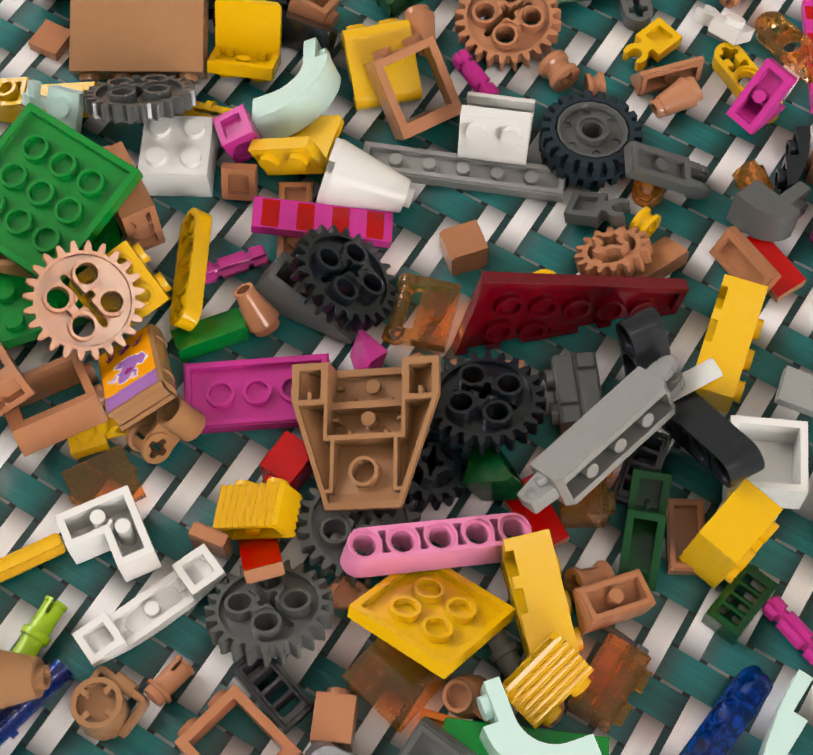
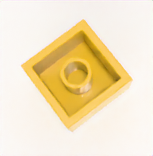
[678,479,783,589]

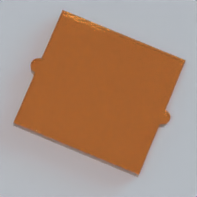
[61,444,147,506]

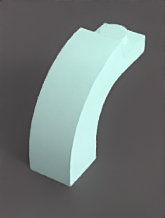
[251,37,341,139]
[476,676,602,755]

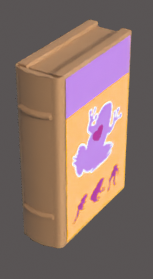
[98,323,177,431]

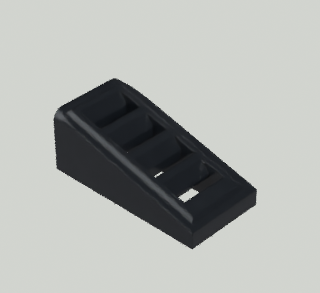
[610,431,672,506]
[231,656,314,735]

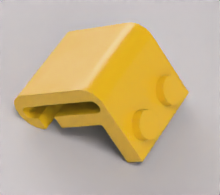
[340,18,422,111]

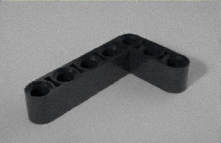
[615,306,765,488]

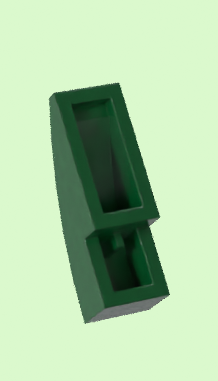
[617,466,672,592]

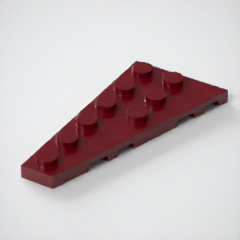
[452,271,689,356]

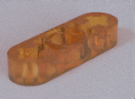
[754,11,813,83]

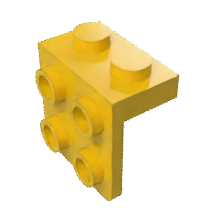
[207,0,282,82]
[248,115,344,175]
[69,240,173,327]

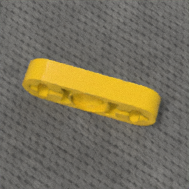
[712,42,783,124]

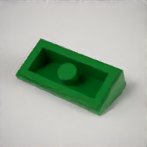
[170,307,250,363]

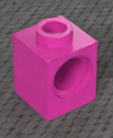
[212,104,262,163]

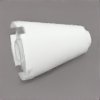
[316,137,415,213]

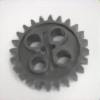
[83,73,197,124]
[297,487,421,587]
[204,560,335,667]

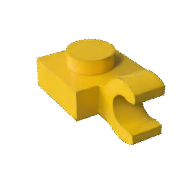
[67,416,128,460]

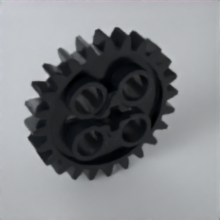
[288,225,398,332]
[429,351,547,456]

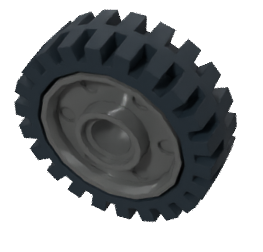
[539,91,643,188]

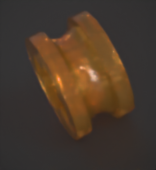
[631,180,664,208]

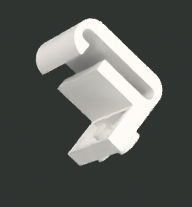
[457,91,536,166]

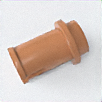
[143,655,195,707]

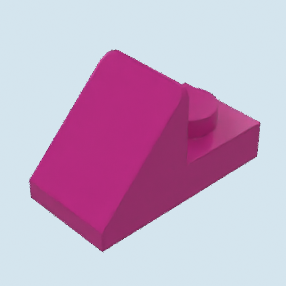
[726,58,798,135]

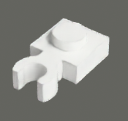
[692,5,755,46]

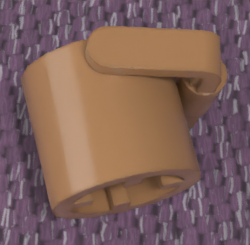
[69,666,150,741]

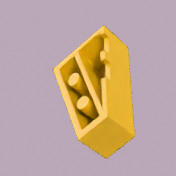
[695,274,768,414]
[500,529,584,658]

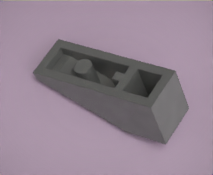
[254,251,362,344]

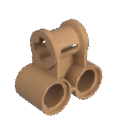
[125,394,206,464]

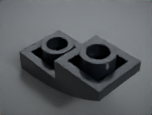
[774,126,811,194]

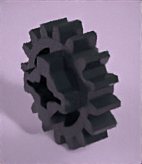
[405,432,468,511]

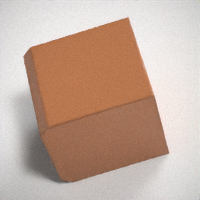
[439,219,489,276]

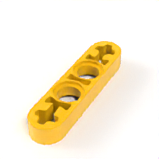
[169,207,212,332]

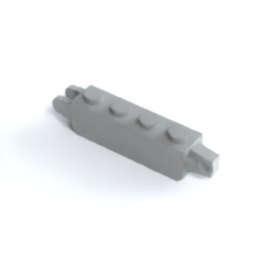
[517,355,686,514]

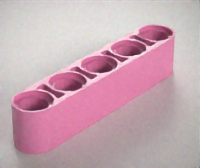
[340,513,532,578]

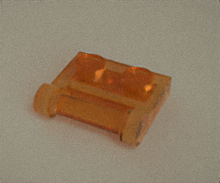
[381,273,462,353]

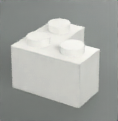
[54,485,162,582]

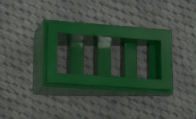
[701,563,779,646]

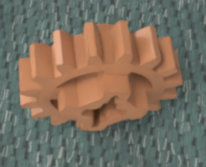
[574,224,654,277]

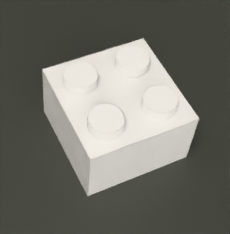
[138,116,219,197]
[722,415,809,510]

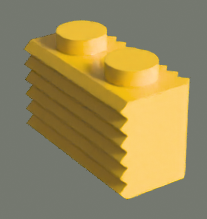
[212,478,302,540]
[502,632,594,729]

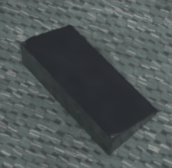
[281,9,339,57]

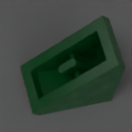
[462,447,525,501]

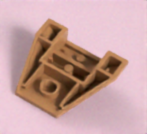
[291,355,441,512]

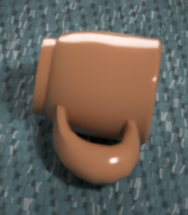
[442,674,491,723]

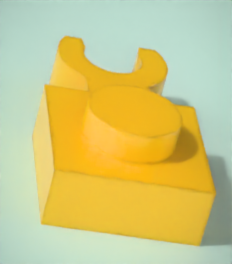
[622,17,683,71]

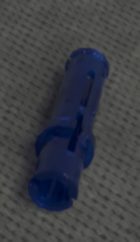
[0,658,73,746]

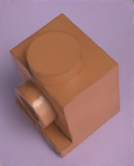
[287,0,340,28]

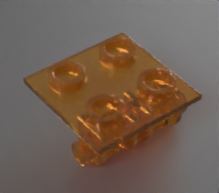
[342,637,453,733]

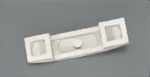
[72,543,226,667]

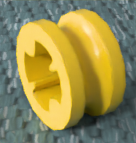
[628,206,662,238]

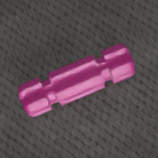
[452,49,500,95]
[205,245,268,284]
[762,595,813,666]

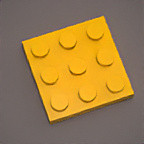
[347,568,516,679]

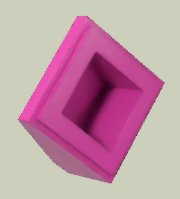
[350,329,388,370]

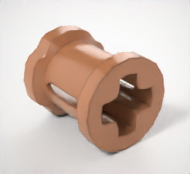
[564,560,615,602]

